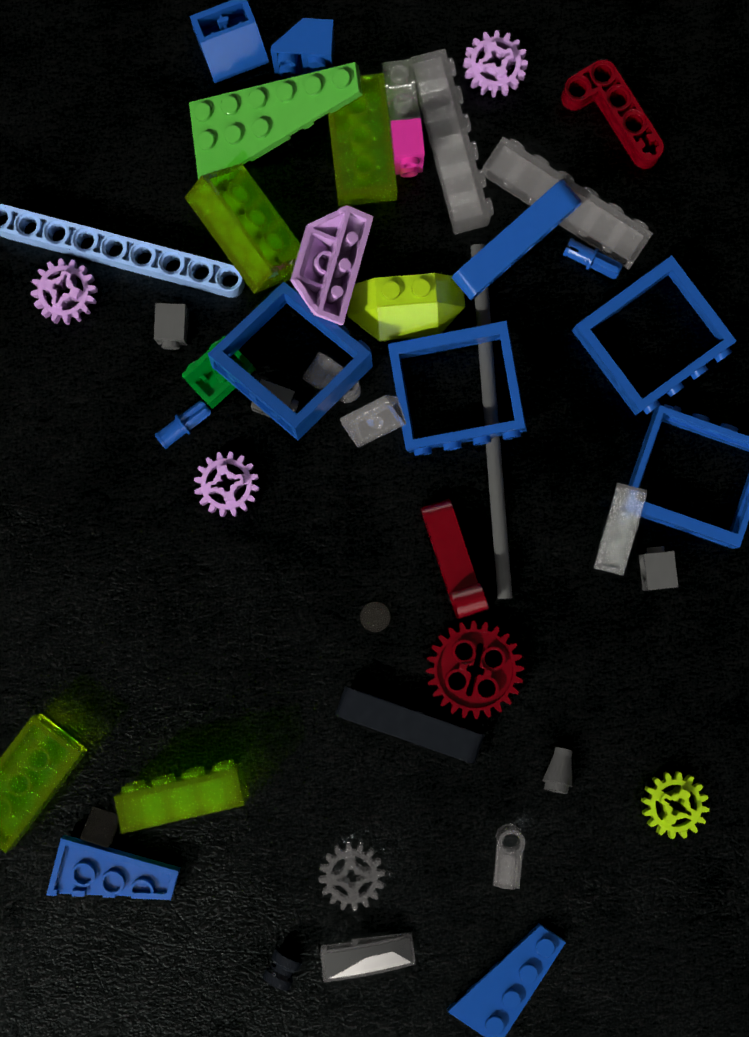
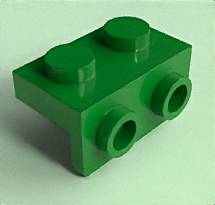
[182,336,256,409]

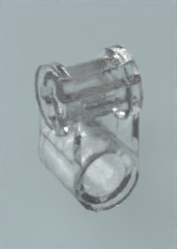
[302,352,361,403]

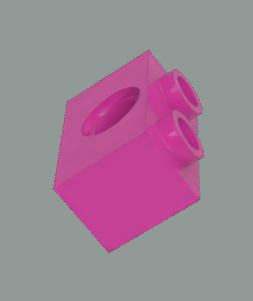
[390,118,425,177]

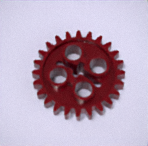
[425,621,524,719]

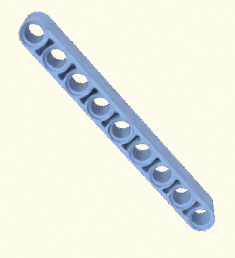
[0,204,245,297]

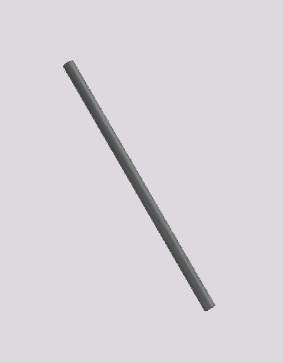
[470,244,512,599]

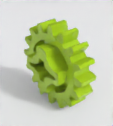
[641,771,709,839]

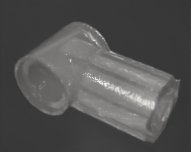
[493,824,525,890]

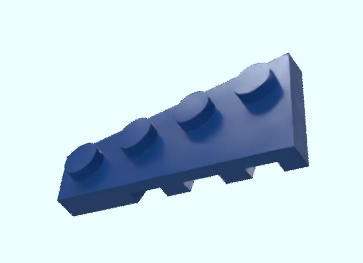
[46,835,181,900]
[447,923,566,1037]

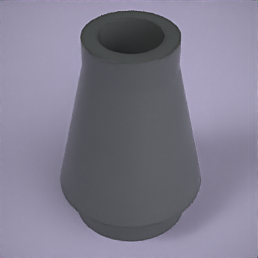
[542,747,573,794]

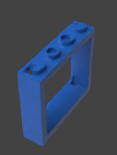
[572,255,736,416]
[208,282,373,440]
[388,321,527,456]
[620,404,749,549]

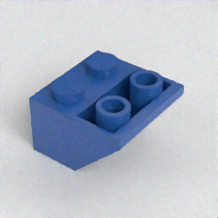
[190,0,269,83]
[271,18,335,78]

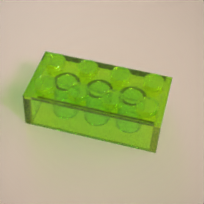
[328,73,397,206]
[185,163,301,294]
[0,713,88,853]
[114,759,249,834]

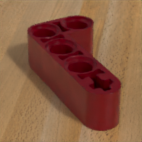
[561,60,664,169]
[421,498,488,619]

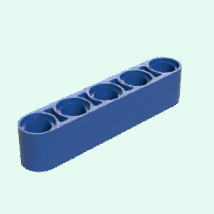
[451,179,582,300]

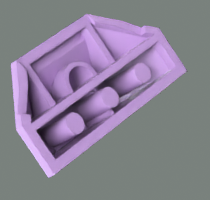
[290,205,374,326]

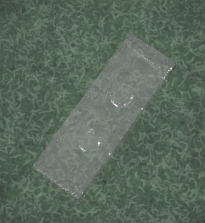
[594,483,647,575]

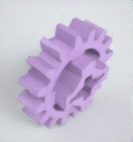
[463,30,528,97]
[31,258,98,325]
[194,451,260,517]

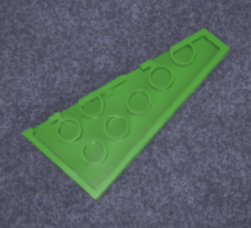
[189,62,363,191]

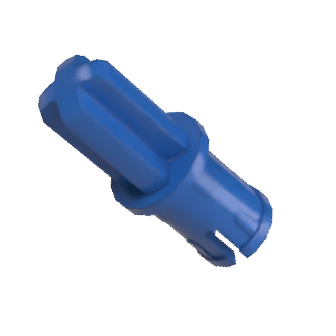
[563,238,623,279]
[155,400,211,449]

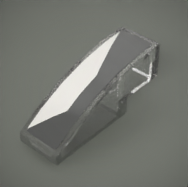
[320,932,415,982]

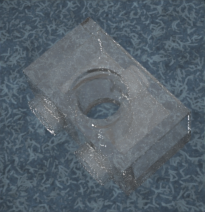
[382,59,420,130]

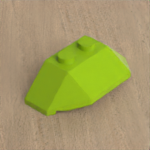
[347,273,465,342]

